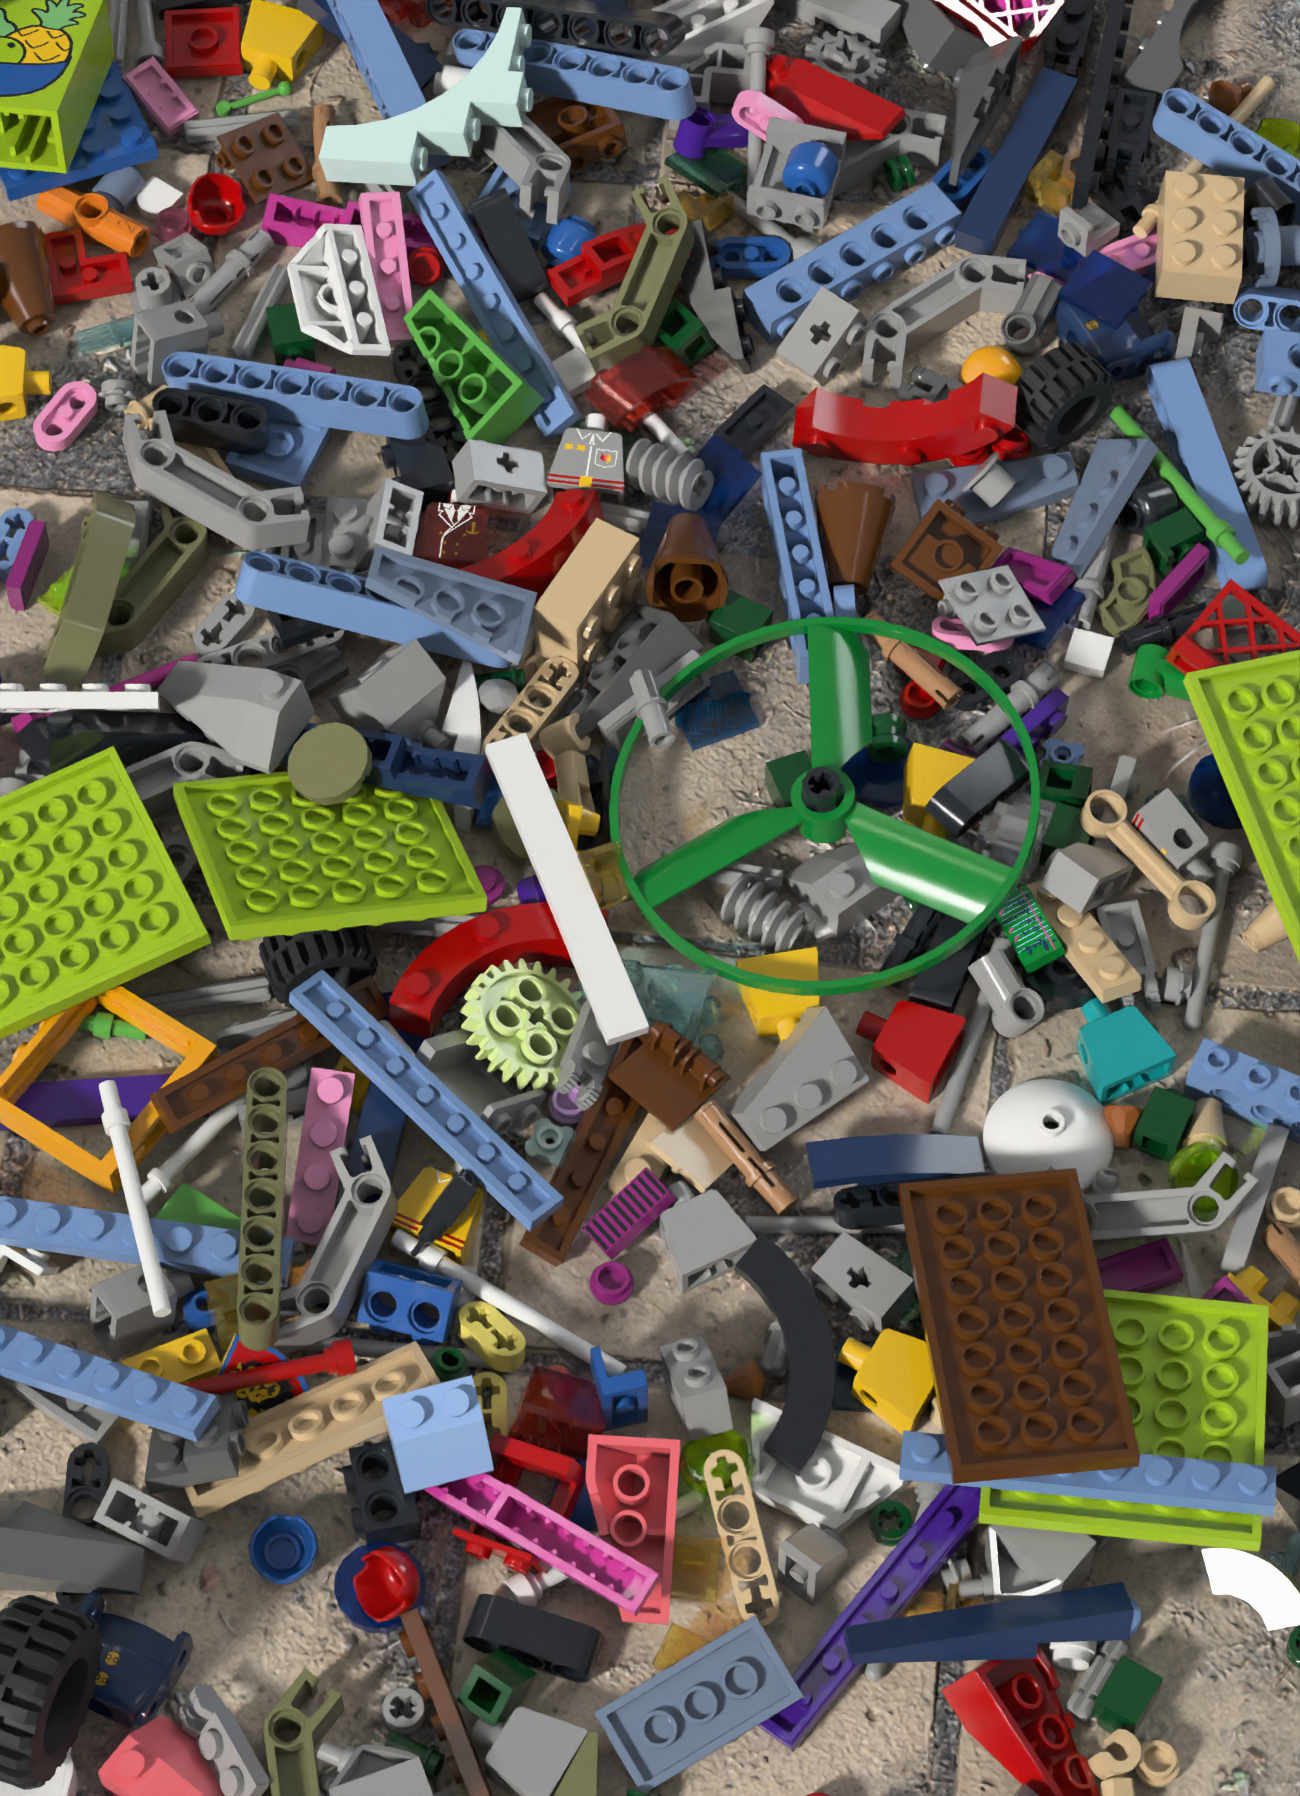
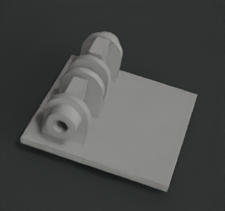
[937,565,1046,646]

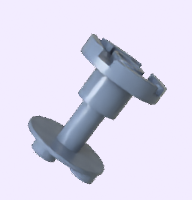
[1246,207,1300,288]

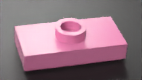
[122,56,199,138]

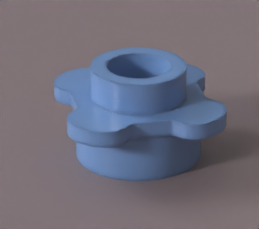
[1039,738,1085,770]

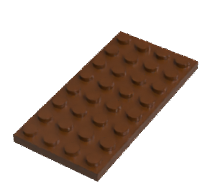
[898,1168,1140,1484]

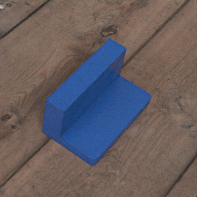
[590,1346,648,1431]

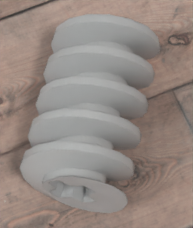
[624,438,714,511]
[720,872,816,953]

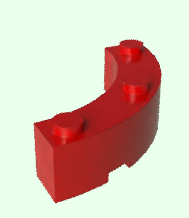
[792,372,1018,466]
[458,489,605,606]
[389,902,609,1039]

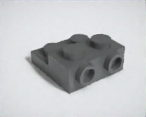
[144,1391,249,1494]

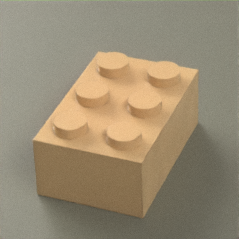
[1155,170,1245,304]
[533,518,643,671]

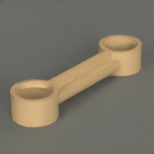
[1079,789,1216,930]

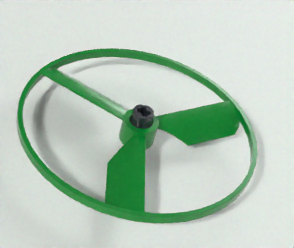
[609,617,1040,996]

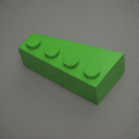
[403,289,545,445]

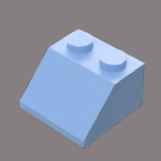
[381,1375,494,1494]

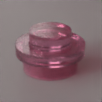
[153,207,193,243]

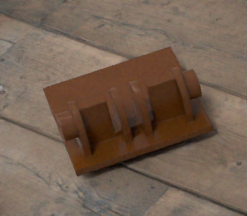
[215,112,314,204]
[608,1020,731,1132]

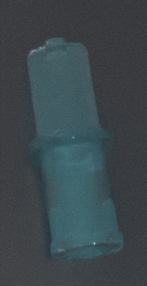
[76,308,150,354]

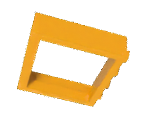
[0,985,219,1195]

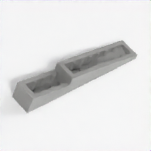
[773,0,901,49]

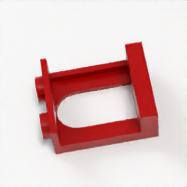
[452,1432,586,1575]

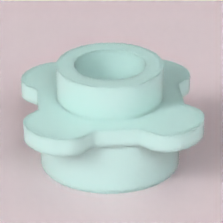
[525,1118,574,1165]

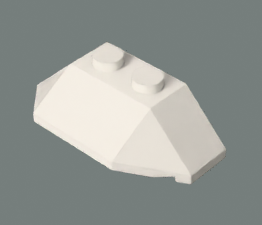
[628,0,774,67]
[287,223,391,356]

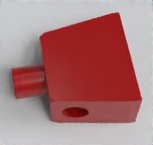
[856,1000,966,1104]

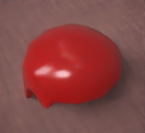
[187,172,247,236]
[353,1546,420,1622]

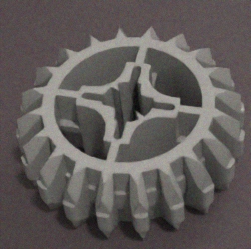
[1230,425,1300,529]

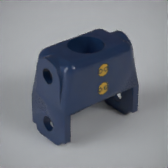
[1052,267,1177,382]
[78,1590,193,1730]

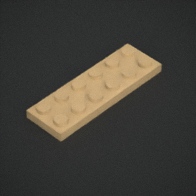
[183,1341,441,1518]

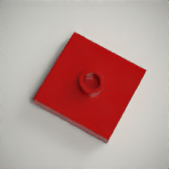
[164,7,243,79]

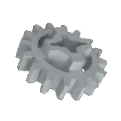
[802,31,886,93]

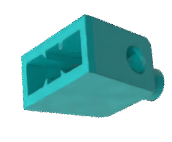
[1077,997,1176,1106]

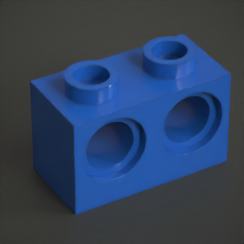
[357,1259,463,1345]

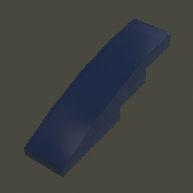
[806,1134,985,1189]

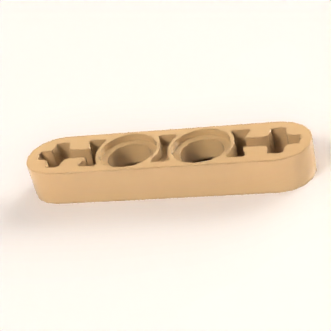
[480,657,579,773]
[704,1449,780,1627]

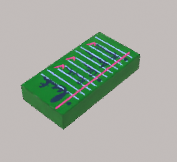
[995,885,1066,974]

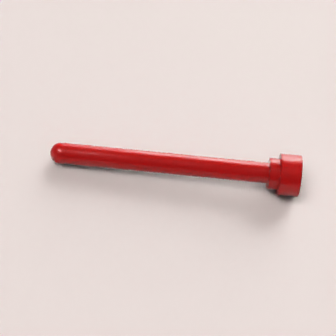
[180,1338,357,1394]

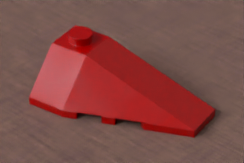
[764,54,906,143]
[941,1645,1101,1796]

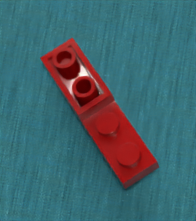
[547,222,692,307]

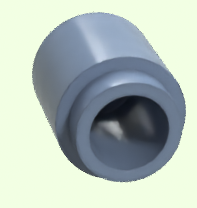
[92,165,145,214]

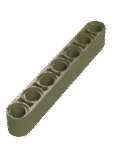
[237,1067,288,1351]

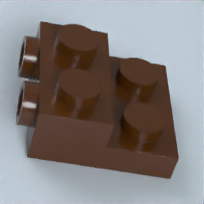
[525,96,628,174]
[889,499,1004,602]

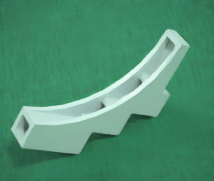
[319,7,533,186]

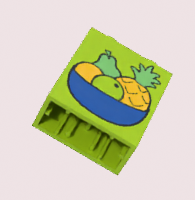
[0,0,115,174]

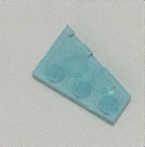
[574,959,719,1044]

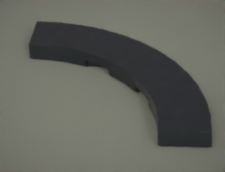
[734,1233,835,1477]

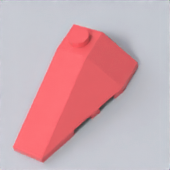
[585,1434,680,1625]
[98,1714,225,1796]

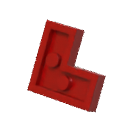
[45,228,133,306]

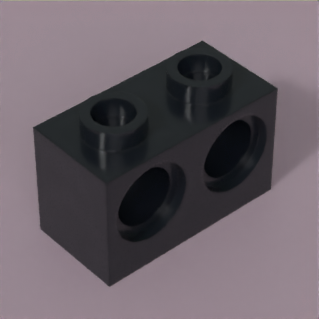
[342,1440,421,1550]

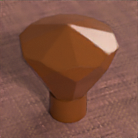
[1208,80,1251,116]
[1104,1102,1144,1150]
[722,1359,766,1401]

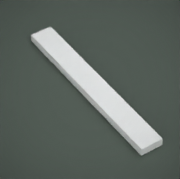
[485,733,649,1046]

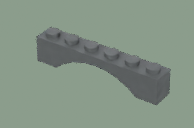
[1119,0,1225,116]

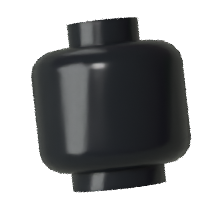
[1119,478,1180,537]

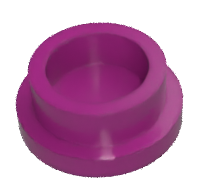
[473,865,505,906]
[590,1261,634,1305]

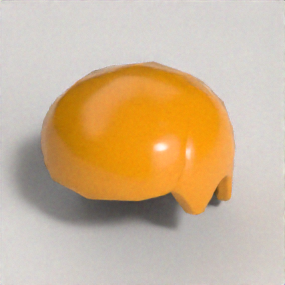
[959,345,1022,385]

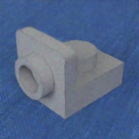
[1058,202,1120,257]
[153,232,216,297]
[1174,306,1224,361]

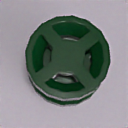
[866,713,908,763]

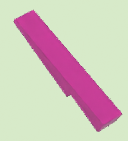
[261,193,494,265]
[420,1473,661,1617]

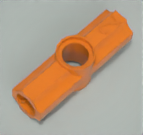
[36,185,151,259]

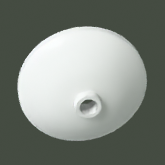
[983,1079,1114,1192]

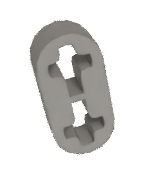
[193,592,256,658]

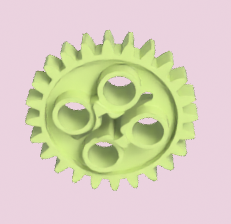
[461,958,583,1091]

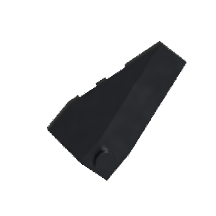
[16,710,205,776]

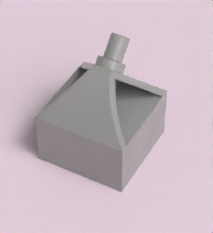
[327,639,451,750]
[957,1524,1097,1603]
[317,1740,433,1796]

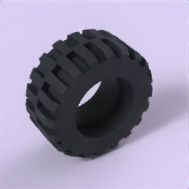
[0,1595,103,1790]

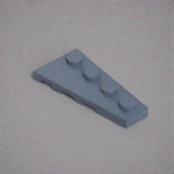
[1048,439,1159,579]
[911,452,1079,527]
[365,545,537,665]

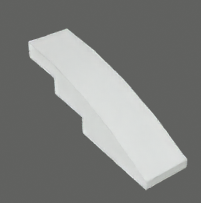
[442,661,482,832]

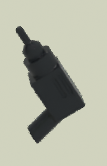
[411,1168,478,1257]

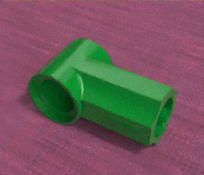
[1127,644,1191,701]

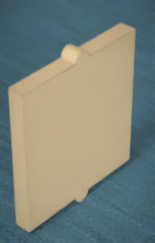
[648,1107,734,1193]

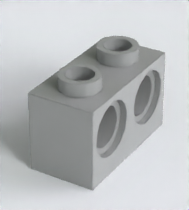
[659,1335,733,1441]

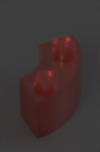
[583,345,699,433]

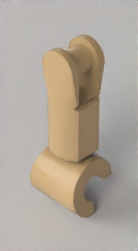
[539,713,596,813]
[1087,1729,1142,1796]

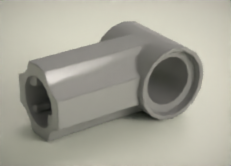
[968,948,1044,1038]

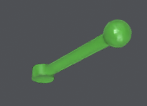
[216,81,293,117]

